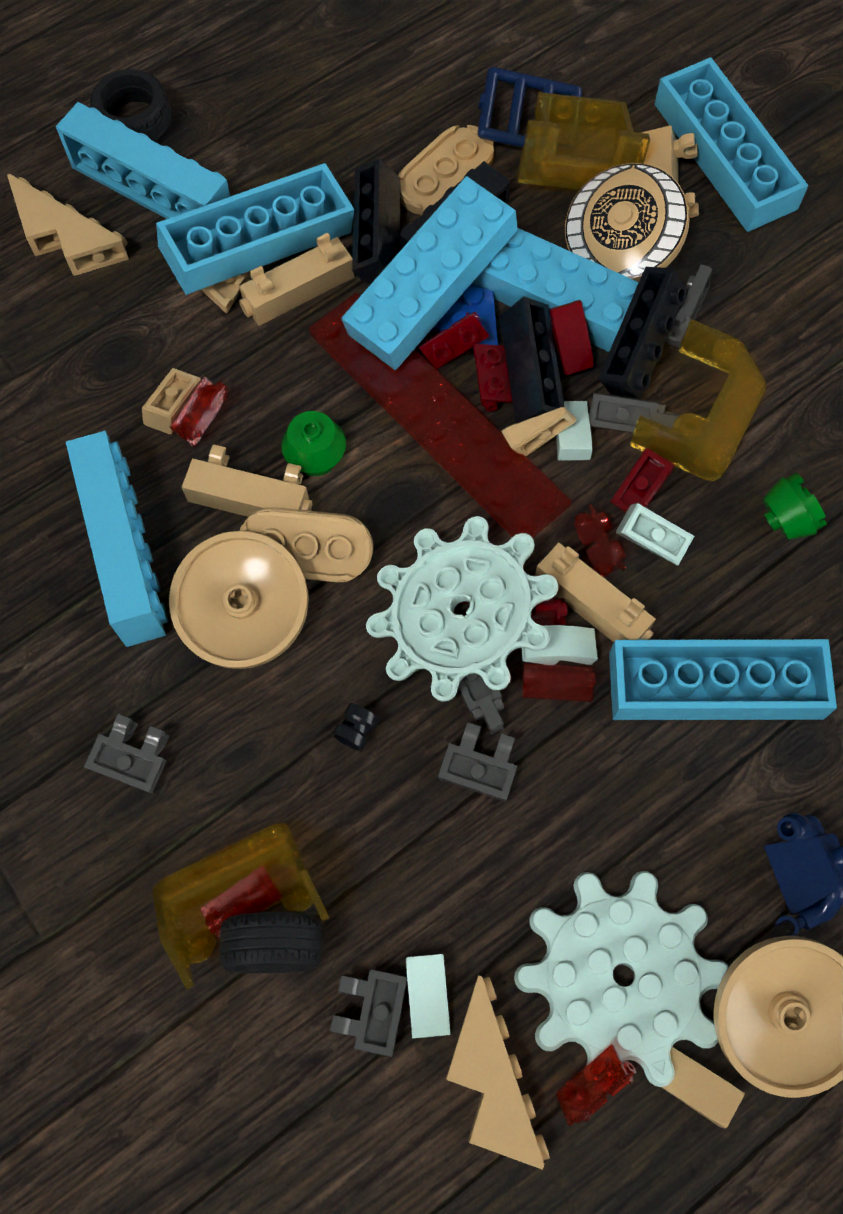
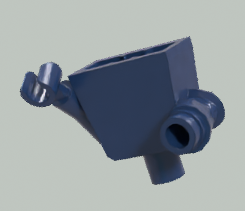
[764,813,843,936]

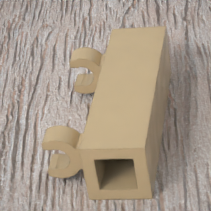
[642,125,699,218]
[239,233,355,326]
[182,444,312,517]
[535,543,656,642]

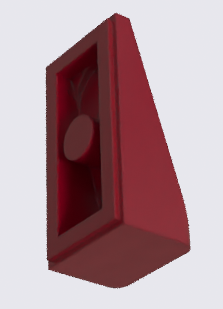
[550,300,594,375]
[610,448,675,513]

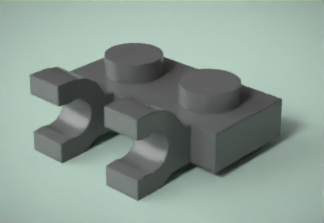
[84,714,169,794]
[438,722,517,802]
[330,970,407,1057]

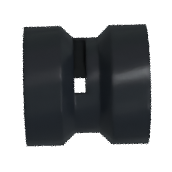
[332,703,380,752]

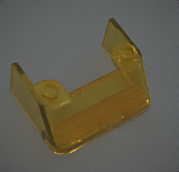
[629,319,767,481]
[152,823,329,990]

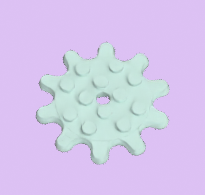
[366,516,558,702]
[514,871,729,1088]

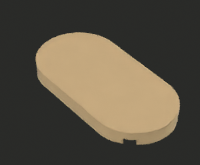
[398,125,494,215]
[239,507,373,582]

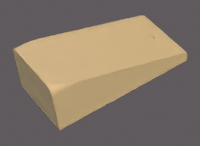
[142,368,201,434]
[502,407,576,457]
[662,1047,745,1129]

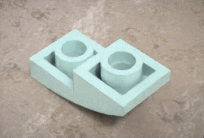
[522,625,598,666]

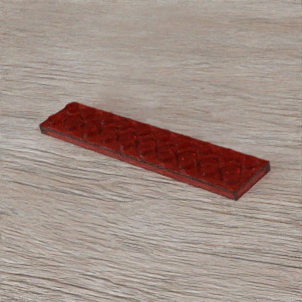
[309,293,571,538]

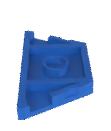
[429,284,498,349]

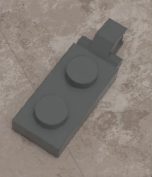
[665,264,712,348]
[589,392,681,435]
[458,674,504,735]

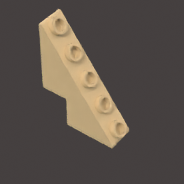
[7,174,129,276]
[446,975,550,1170]

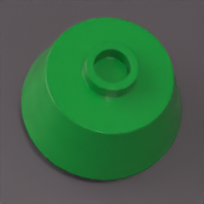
[281,411,346,476]
[762,472,827,540]

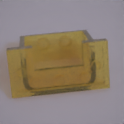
[517,92,650,189]

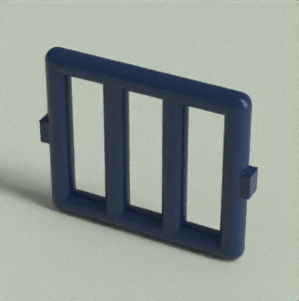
[477,67,583,158]

